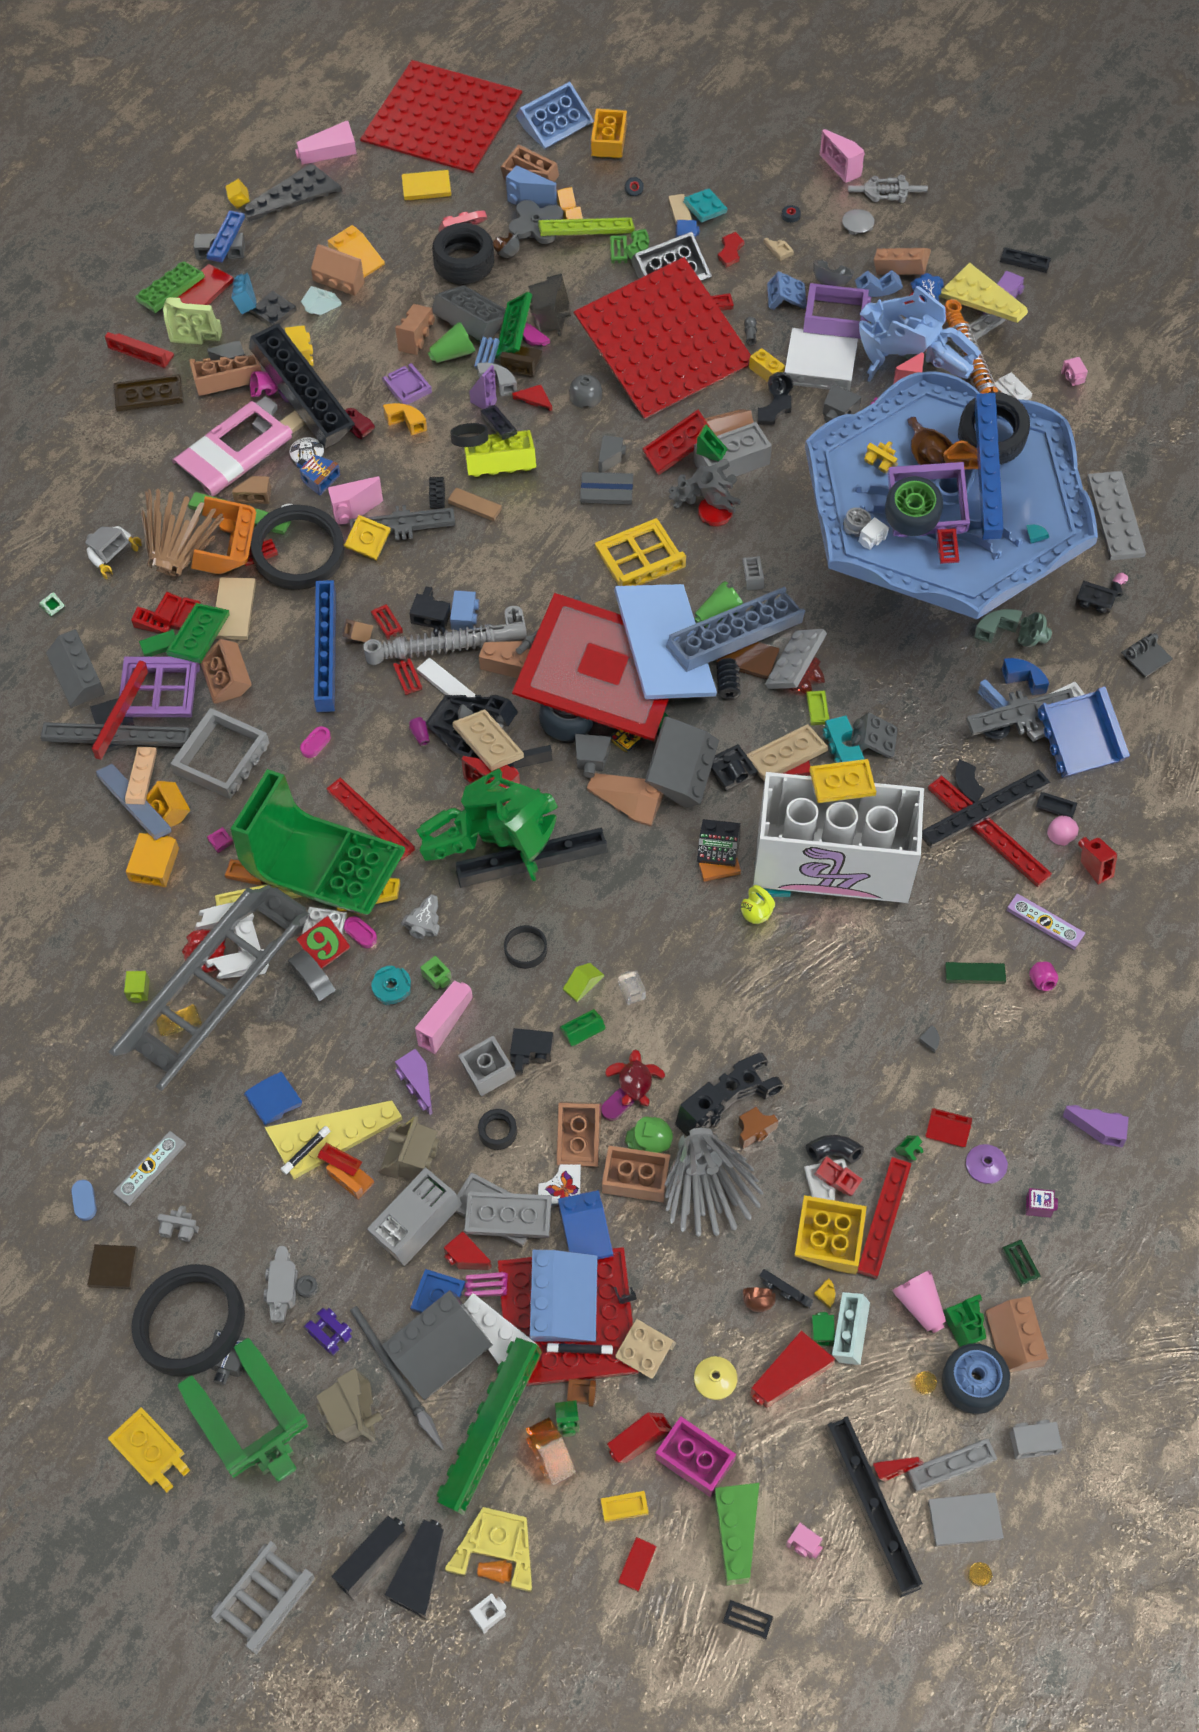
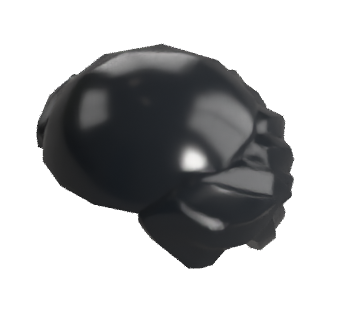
[768,372,793,396]

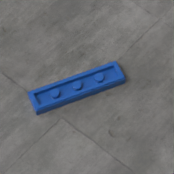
[206,210,245,263]

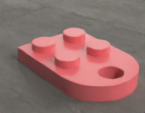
[438,211,487,232]

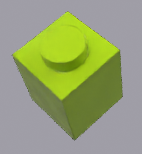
[124,971,150,1003]

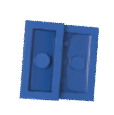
[244,1071,302,1125]

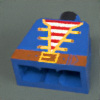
[297,455,341,496]

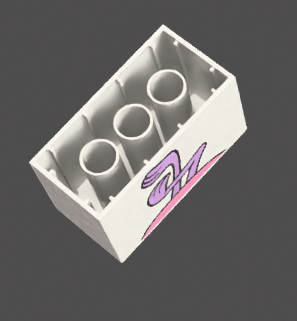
[753,772,924,903]

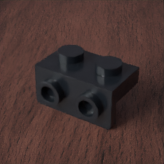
[1076,580,1118,614]

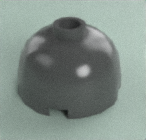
[569,374,603,408]

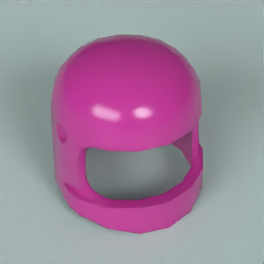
[250,371,278,397]

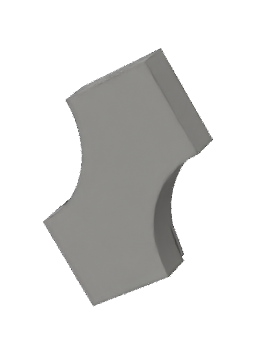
[252,396,278,434]

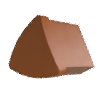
[567,1379,596,1407]

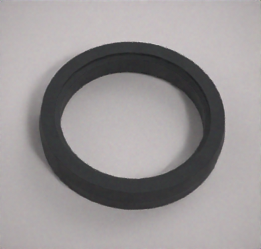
[251,504,345,590]
[131,1264,245,1377]

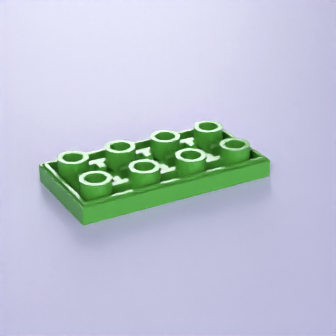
[135,261,205,313]

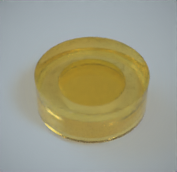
[914,1371,937,1395]
[968,1562,992,1587]

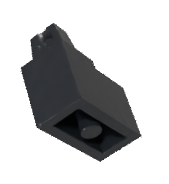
[409,586,451,628]
[510,1028,554,1075]

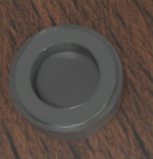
[296,1275,318,1298]

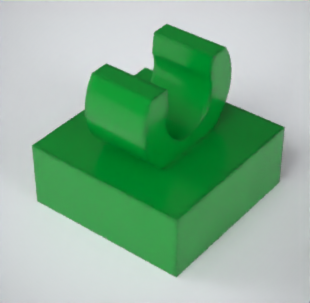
[895,1135,924,1161]

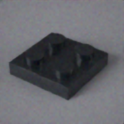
[250,291,297,327]

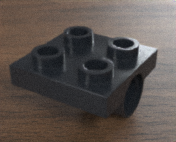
[711,744,758,791]

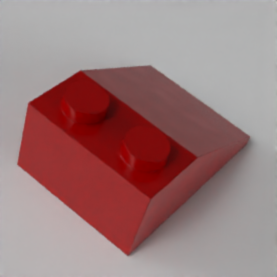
[461,756,520,806]

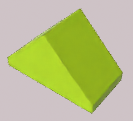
[563,963,604,1002]

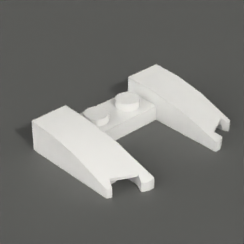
[195,902,269,979]

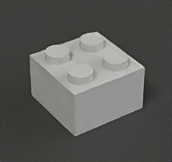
[458,1036,516,1096]

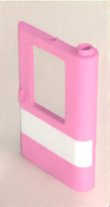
[172,401,292,497]

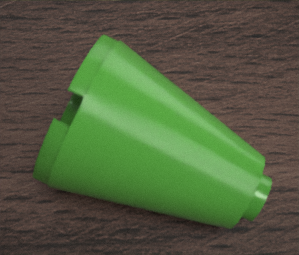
[428,322,476,363]
[694,581,743,628]

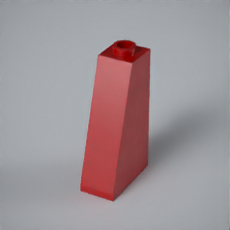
[750,1330,835,1408]

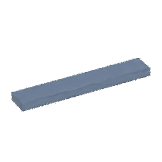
[96,764,172,840]

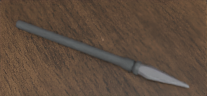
[350,1306,444,1450]

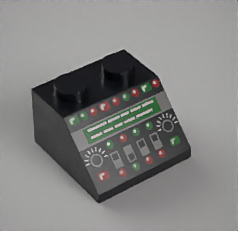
[697,819,741,867]

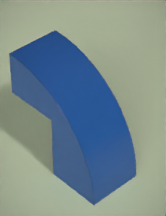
[1001,658,1049,695]

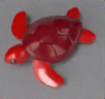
[605,1049,665,1107]

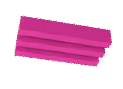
[465,1272,508,1298]

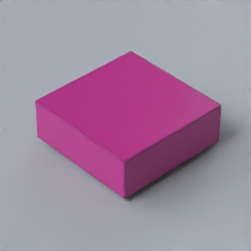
[207,827,234,853]

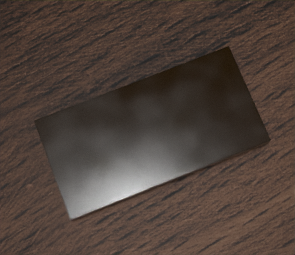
[114,374,184,412]

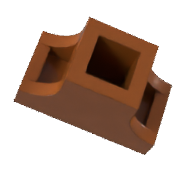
[738,1107,778,1149]

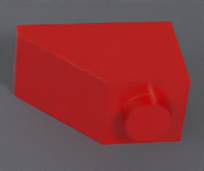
[444,1231,492,1270]

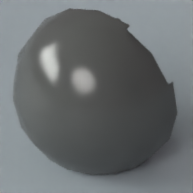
[813,259,854,287]

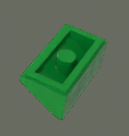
[560,1009,606,1046]

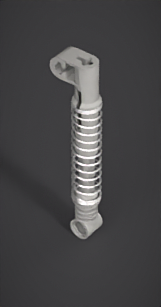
[363,606,527,665]

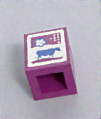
[1026,1188,1058,1218]

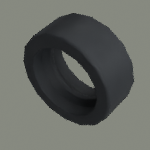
[478,1109,517,1150]

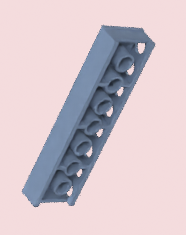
[666,587,805,672]

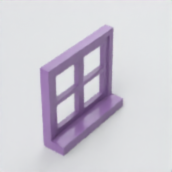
[119,657,200,717]

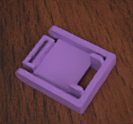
[382,363,432,405]

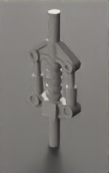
[848,175,928,203]

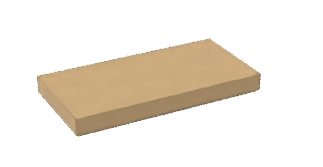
[216,578,256,640]
[453,709,524,771]
[746,724,828,782]

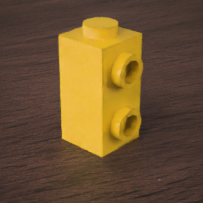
[749,348,786,382]

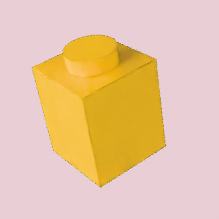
[226,179,250,209]

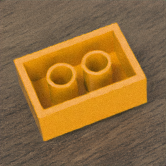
[591,109,627,158]

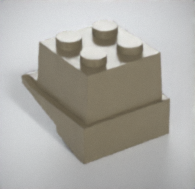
[379,1116,440,1180]
[316,1368,383,1443]

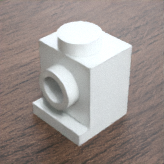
[858,517,889,550]
[470,1593,507,1634]

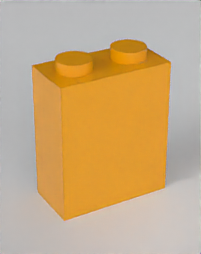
[126,833,179,887]

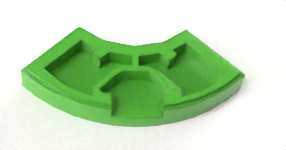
[625,229,649,259]

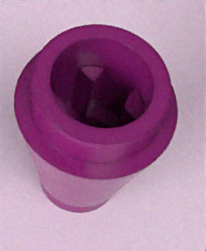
[409,717,430,746]

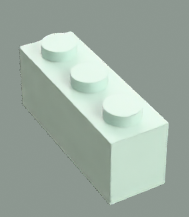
[832,1292,870,1365]

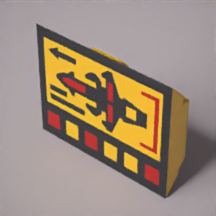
[610,729,643,752]

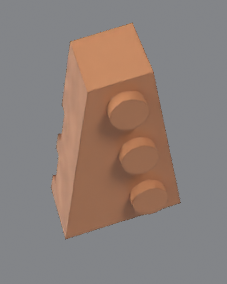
[501,145,559,182]
[395,304,435,355]

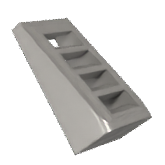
[742,556,764,590]

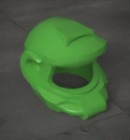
[625,1117,673,1153]

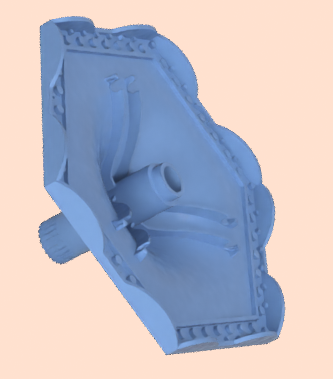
[805,372,1098,619]

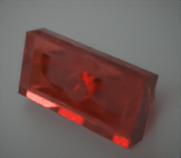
[789,657,825,694]

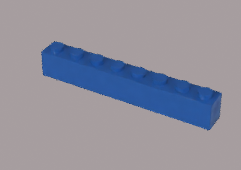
[974,393,1004,540]
[314,580,336,712]

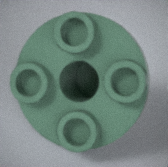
[1018,612,1052,648]

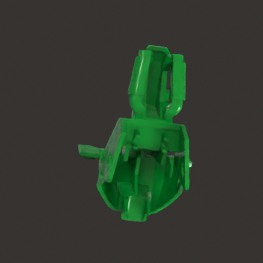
[416,768,558,881]

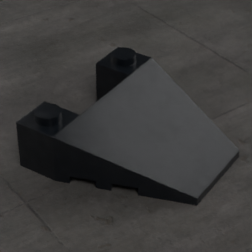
[426,695,518,762]

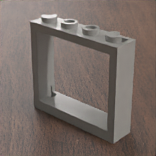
[170,708,269,799]

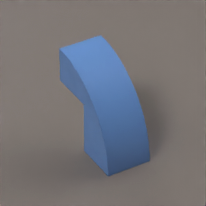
[855,270,903,297]

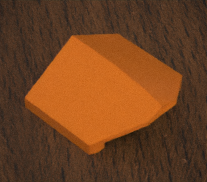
[943,440,978,469]

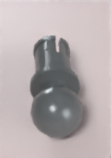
[744,317,757,345]

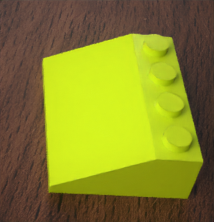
[464,430,537,477]

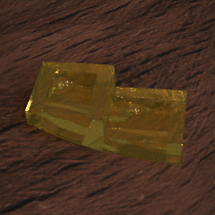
[156,1004,202,1036]

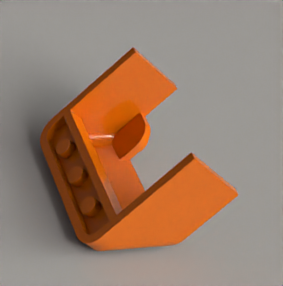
[191,496,256,574]

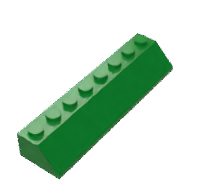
[436,1337,542,1516]

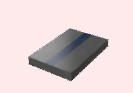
[580,472,633,504]

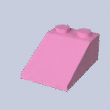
[820,129,864,183]
[328,476,383,525]

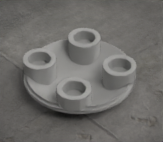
[842,209,874,235]

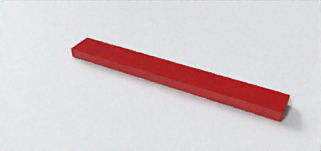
[928,775,1052,888]

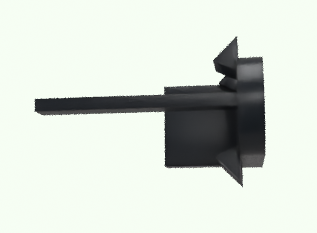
[614,1287,637,1304]

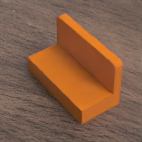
[326,1164,374,1200]

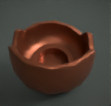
[743,1287,776,1312]

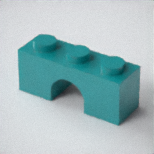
[822,715,864,763]

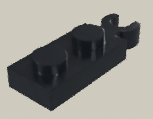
[759,1269,814,1309]

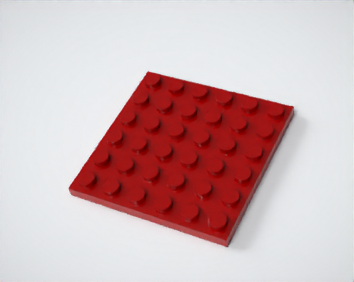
[498,1247,639,1386]

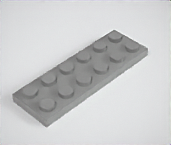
[1087,471,1146,560]

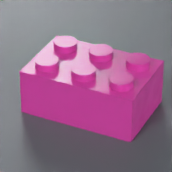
[655,1416,736,1498]

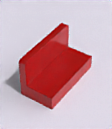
[926,1108,972,1147]

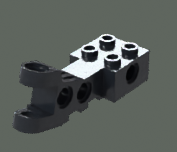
[675,1053,784,1137]

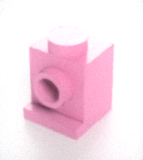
[1061,357,1088,386]
[786,1523,823,1559]

